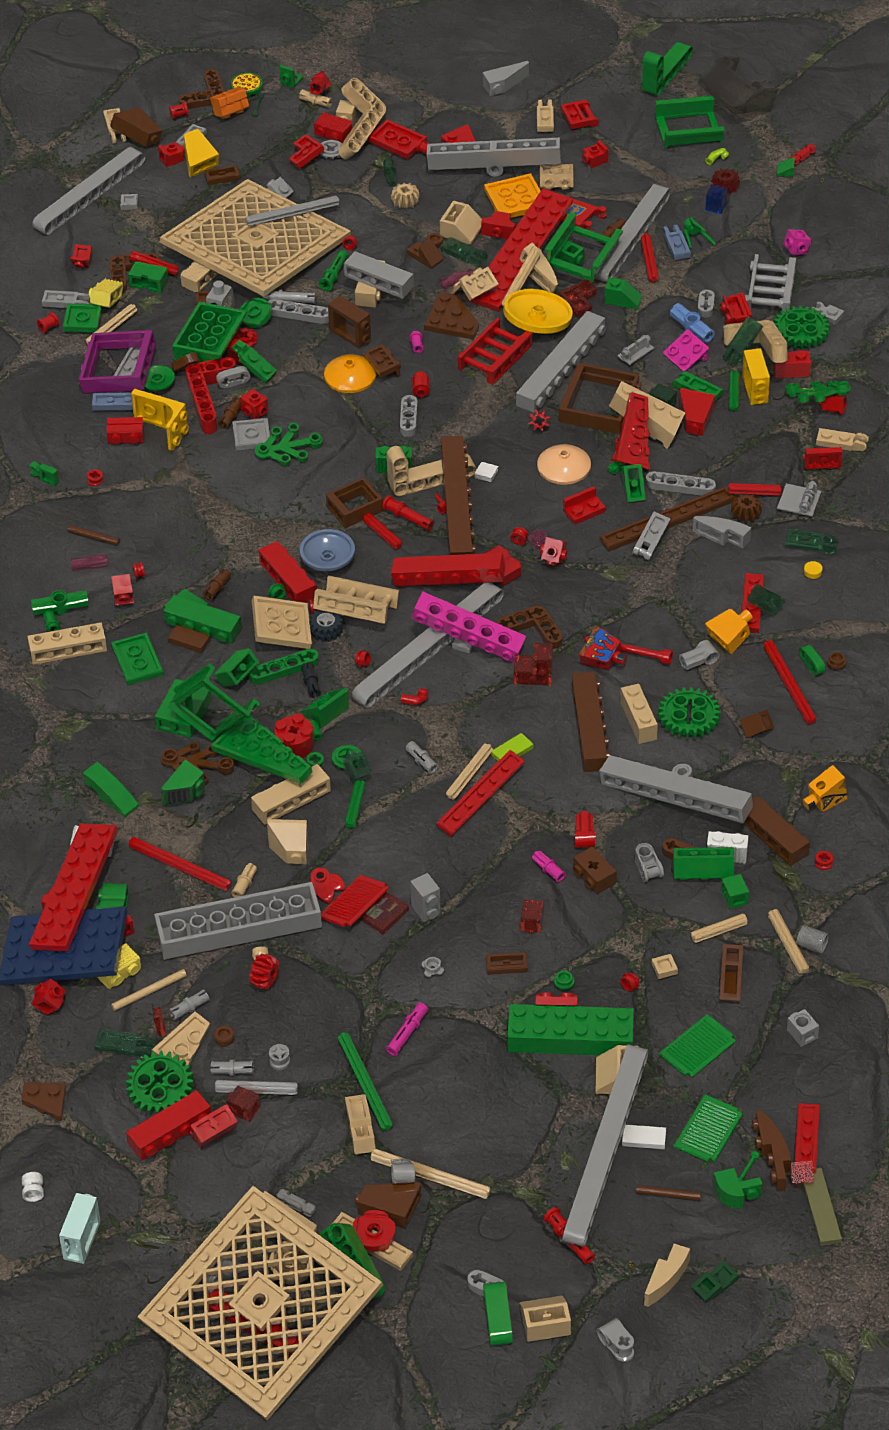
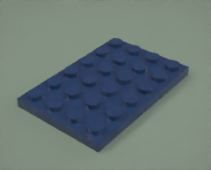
[0,906,128,985]

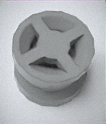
[269,1044,290,1070]

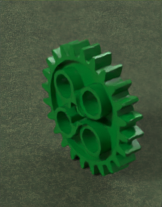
[774,305,830,349]
[658,687,721,739]
[126,1050,194,1115]

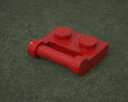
[561,100,599,129]
[536,993,577,1006]

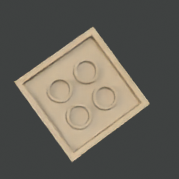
[252,596,312,649]

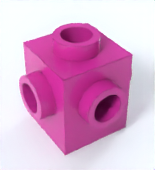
[783,229,811,256]

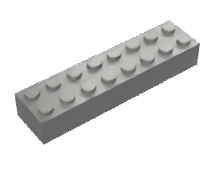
[154,882,322,960]

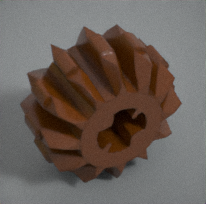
[731,493,762,523]

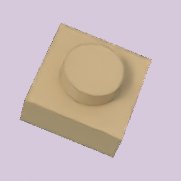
[651,954,678,979]

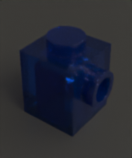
[706,185,727,214]

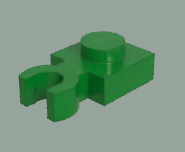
[29,461,59,487]

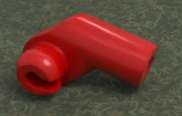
[401,688,429,706]

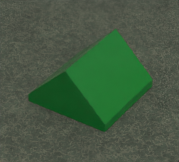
[301,687,349,728]

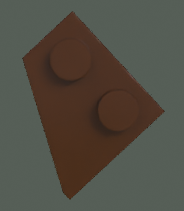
[21,1082,66,1121]

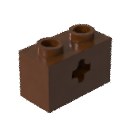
[573,846,617,895]

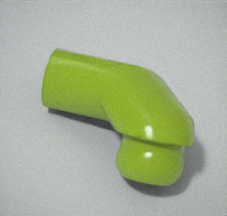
[705,148,729,165]

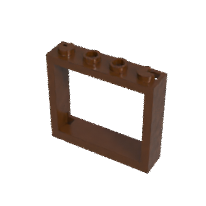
[559,362,642,434]

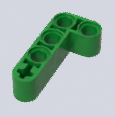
[318,1223,385,1298]

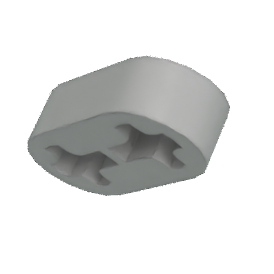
[698,290,715,318]
[216,366,250,388]
[468,1270,507,1296]

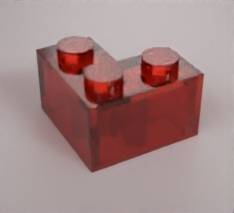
[514,642,553,686]

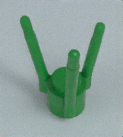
[683,217,716,249]

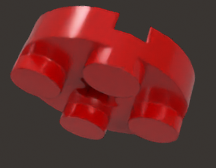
[353,1210,396,1251]

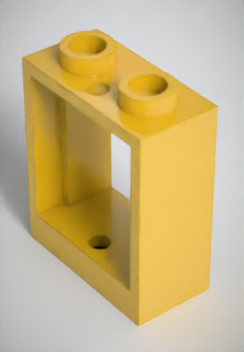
[742,348,770,405]

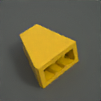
[184,129,219,178]

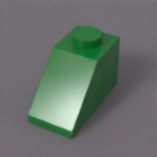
[605,277,642,309]
[621,464,646,502]

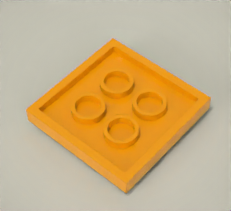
[484,174,540,218]

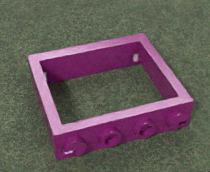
[78,330,156,393]

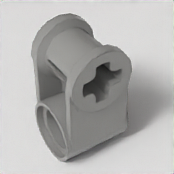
[635,843,664,882]
[391,1159,415,1184]
[596,1318,634,1362]

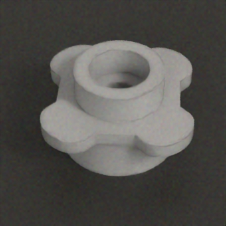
[421,957,444,977]

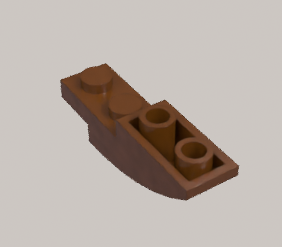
[752,1110,791,1191]

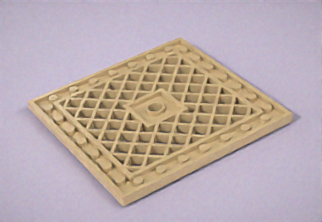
[160,179,351,296]
[138,1186,383,1421]

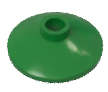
[144,365,175,391]

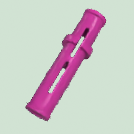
[386,1003,428,1056]

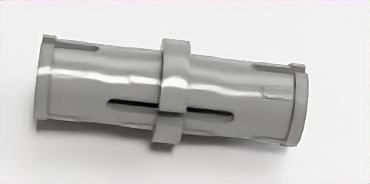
[405,741,439,774]
[168,989,210,1021]
[211,1059,254,1076]

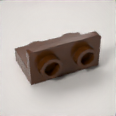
[364,344,401,378]

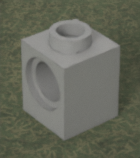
[787,1009,819,1047]

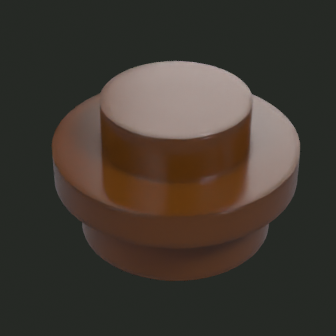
[827,652,846,669]

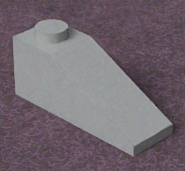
[483,61,529,96]

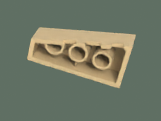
[609,381,685,449]

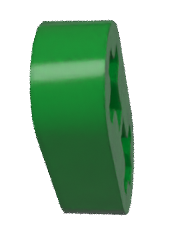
[799,644,826,676]

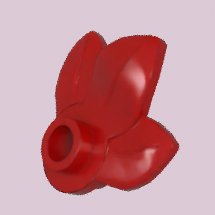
[310,868,345,904]

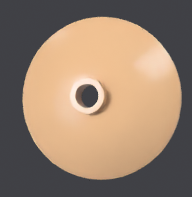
[537,444,591,485]

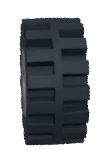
[309,610,343,642]

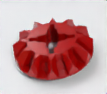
[231,327,258,345]

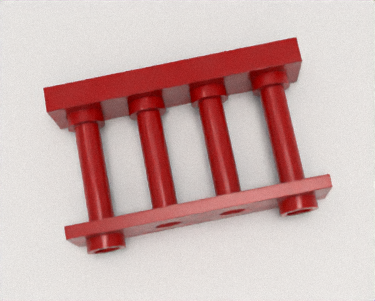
[457,317,532,385]

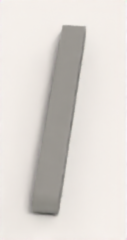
[351,582,504,708]
[563,1044,649,1247]

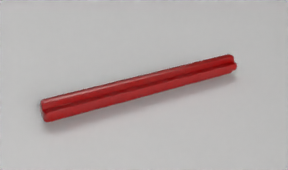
[764,640,816,725]
[128,837,231,891]

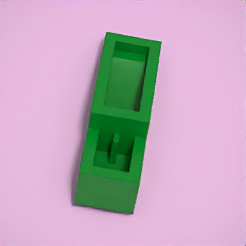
[83,762,139,817]

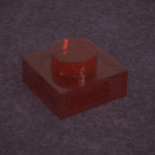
[790,1161,814,1184]

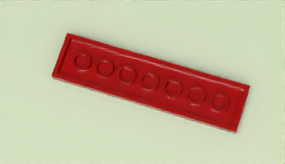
[29,823,118,951]

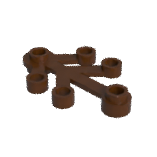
[160,742,234,786]

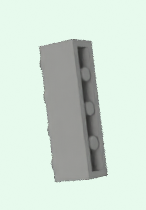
[344,251,414,299]

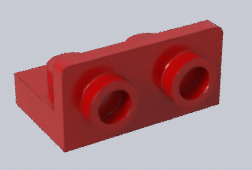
[803,447,843,469]
[563,486,606,525]

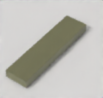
[800,1168,842,1246]

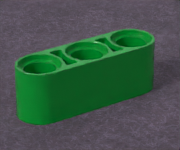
[483,1281,513,1346]

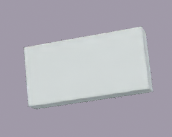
[622,1125,666,1149]

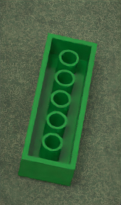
[508,1004,634,1055]

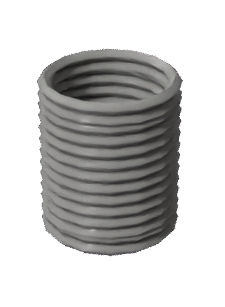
[796,925,829,954]

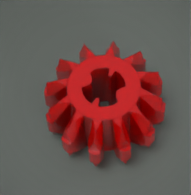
[249,953,280,989]

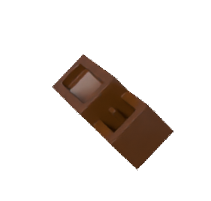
[719,944,743,1002]

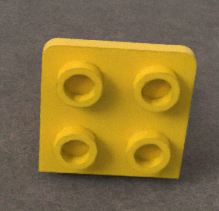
[131,389,189,451]

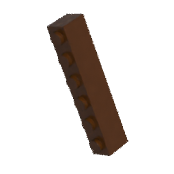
[572,672,610,772]

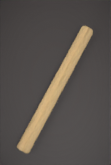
[371,1149,490,1199]

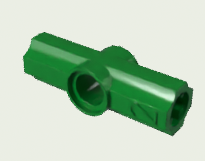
[31,590,89,615]

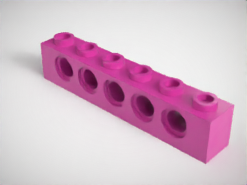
[411,592,526,663]

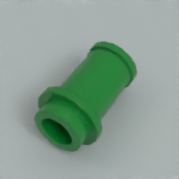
[43,611,60,632]

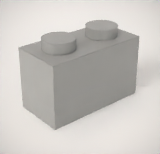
[410,873,441,922]

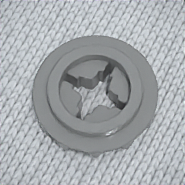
[320,140,342,159]

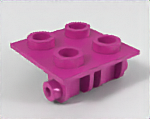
[663,329,710,371]

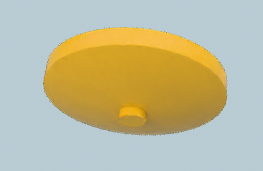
[503,289,573,334]

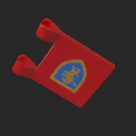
[561,199,607,231]

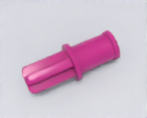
[532,851,566,883]

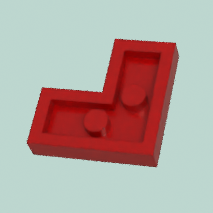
[289,134,325,169]

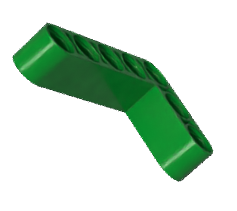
[642,42,693,96]

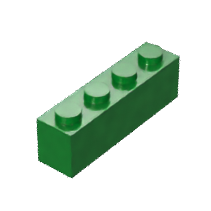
[164,595,242,644]

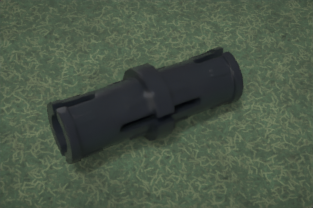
[301,662,321,698]

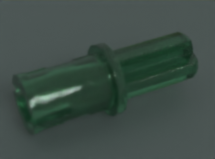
[383,158,397,186]

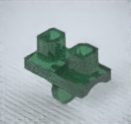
[747,584,786,615]

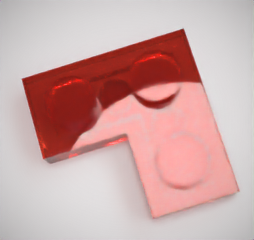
[558,280,597,317]

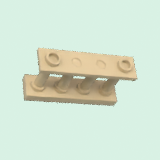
[313,576,399,624]

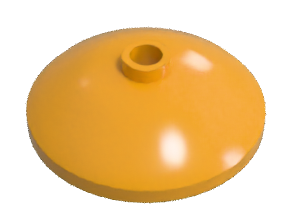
[324,354,376,393]

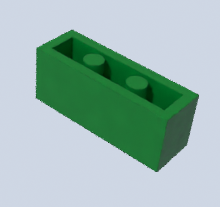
[674,847,734,880]

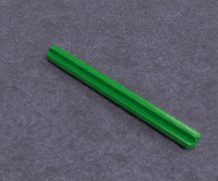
[338,1032,393,1131]

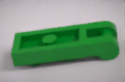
[672,371,723,401]

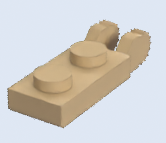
[537,100,554,132]
[103,108,126,144]
[816,428,869,452]

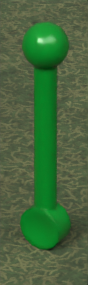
[738,1151,759,1182]

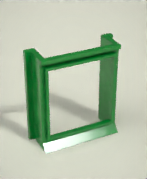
[655,96,725,149]
[545,212,623,282]
[168,663,260,742]

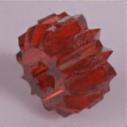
[711,168,740,195]

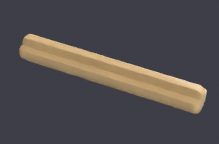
[502,246,541,307]
[86,304,137,345]
[446,743,493,800]
[768,909,809,974]

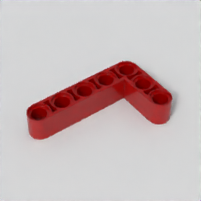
[186,357,236,434]

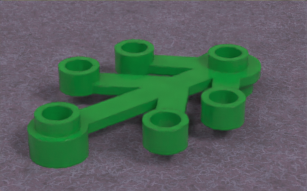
[785,381,851,403]
[255,423,323,466]

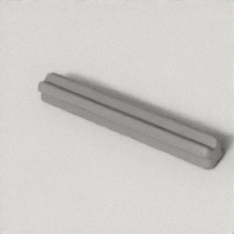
[215,1080,298,1095]

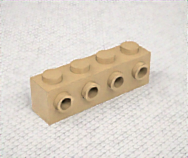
[27,622,107,665]
[251,764,331,825]

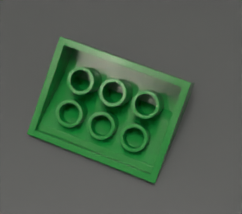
[172,302,247,363]

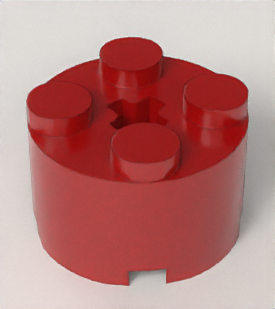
[274,713,314,758]

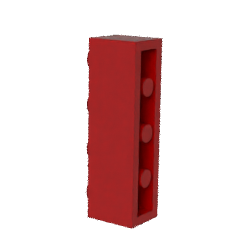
[258,541,317,603]
[126,1090,211,1161]

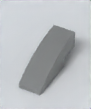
[693,516,751,549]

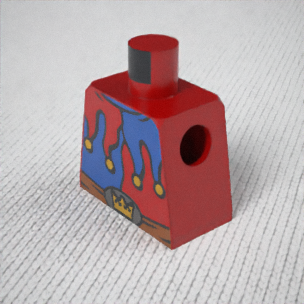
[579,626,628,670]

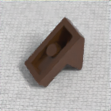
[407,239,443,269]

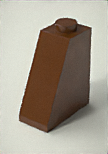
[110,107,162,147]
[355,1182,422,1229]

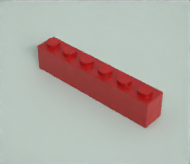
[391,553,506,586]

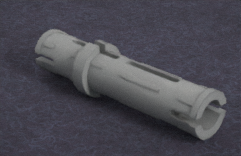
[263,290,315,304]

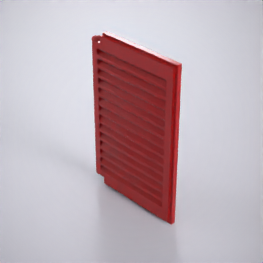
[321,875,389,927]

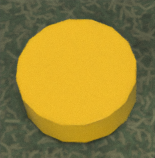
[804,561,822,579]

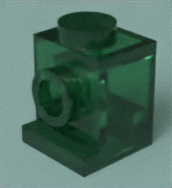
[342,749,373,781]

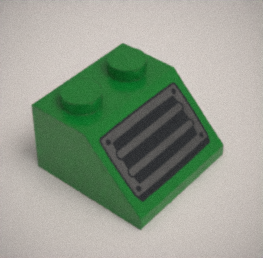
[161,760,205,806]

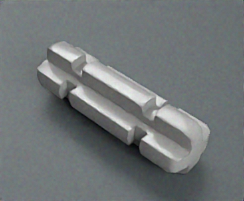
[277,1189,316,1217]

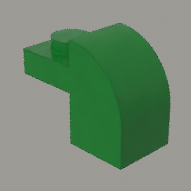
[713,1168,762,1208]

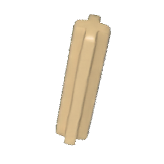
[691,913,748,943]

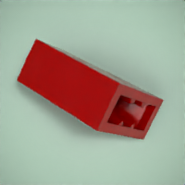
[679,388,715,436]

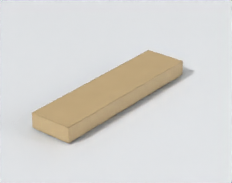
[332,1212,413,1271]

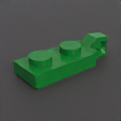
[232,340,277,383]

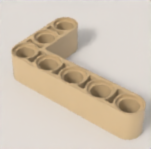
[338,78,386,160]
[723,320,788,363]
[387,446,477,496]

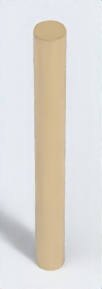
[111,969,187,1011]

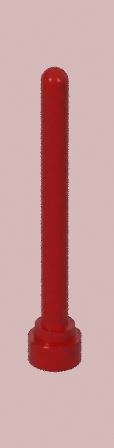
[584,636,673,665]

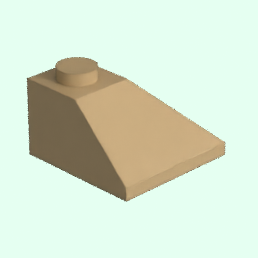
[267,819,309,864]

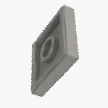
[232,418,270,451]

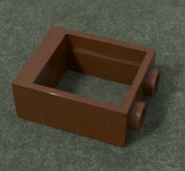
[328,296,371,348]
[326,478,383,528]

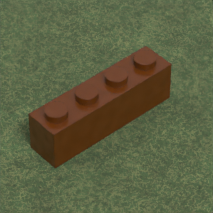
[743,795,810,866]

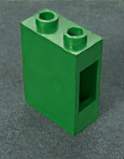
[155,679,212,738]

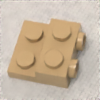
[540,164,573,190]

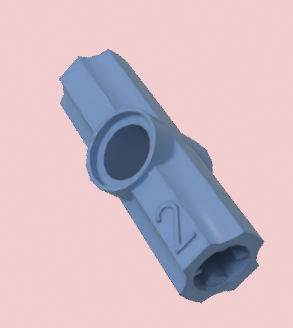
[670,303,715,344]

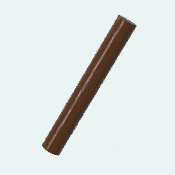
[68,525,120,546]
[636,1185,701,1201]

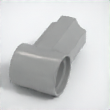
[679,640,720,670]

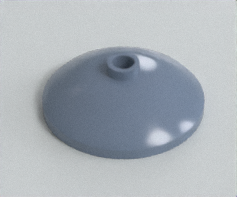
[300,529,355,571]

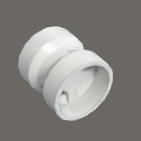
[22,1172,44,1202]

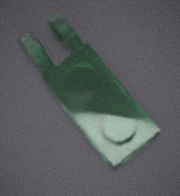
[440,237,488,267]
[723,316,763,366]
[785,528,839,554]
[94,1028,156,1058]

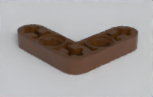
[179,69,225,109]
[110,253,159,294]
[496,605,563,649]

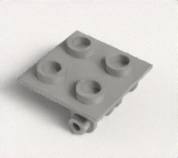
[777,481,821,517]

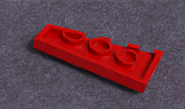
[614,392,650,471]

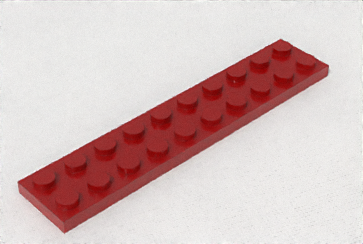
[468,188,573,312]

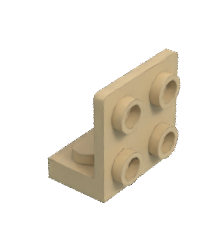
[450,267,499,301]

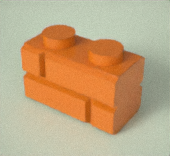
[210,87,249,119]

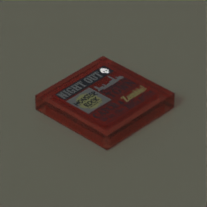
[359,891,409,935]

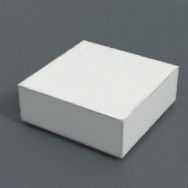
[475,462,498,482]

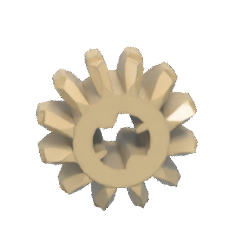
[391,183,420,209]

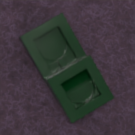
[691,1261,740,1302]

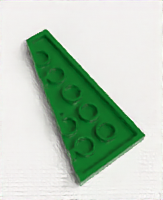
[211,714,313,784]

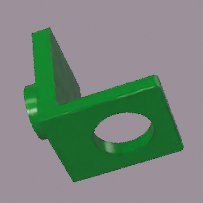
[279,65,303,88]

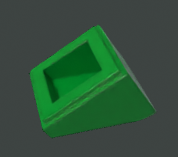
[777,157,795,177]

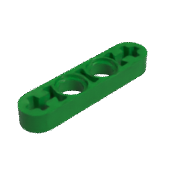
[249,649,319,685]

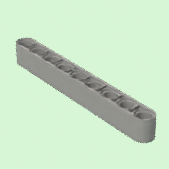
[32,147,145,235]
[595,184,671,283]

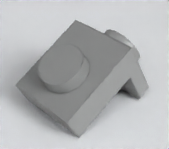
[266,177,294,198]

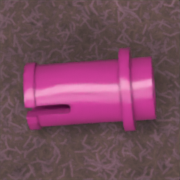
[409,331,424,353]

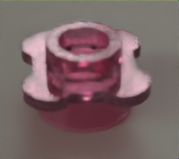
[528,529,548,547]

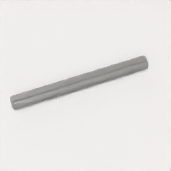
[246,196,339,226]

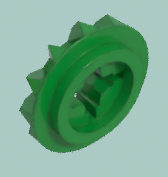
[332,745,363,771]

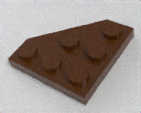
[424,292,479,340]

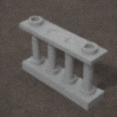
[745,254,796,312]

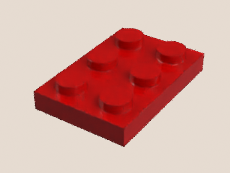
[368,119,427,159]

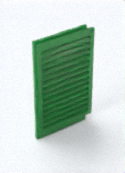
[658,1014,736,1077]
[673,1094,743,1162]

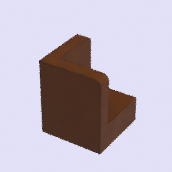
[740,710,774,737]

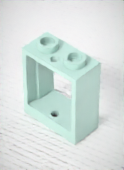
[59,1193,101,1264]

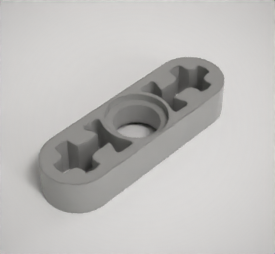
[400,395,417,437]

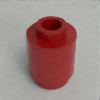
[412,371,430,397]

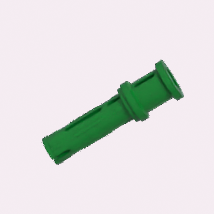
[318,250,348,291]

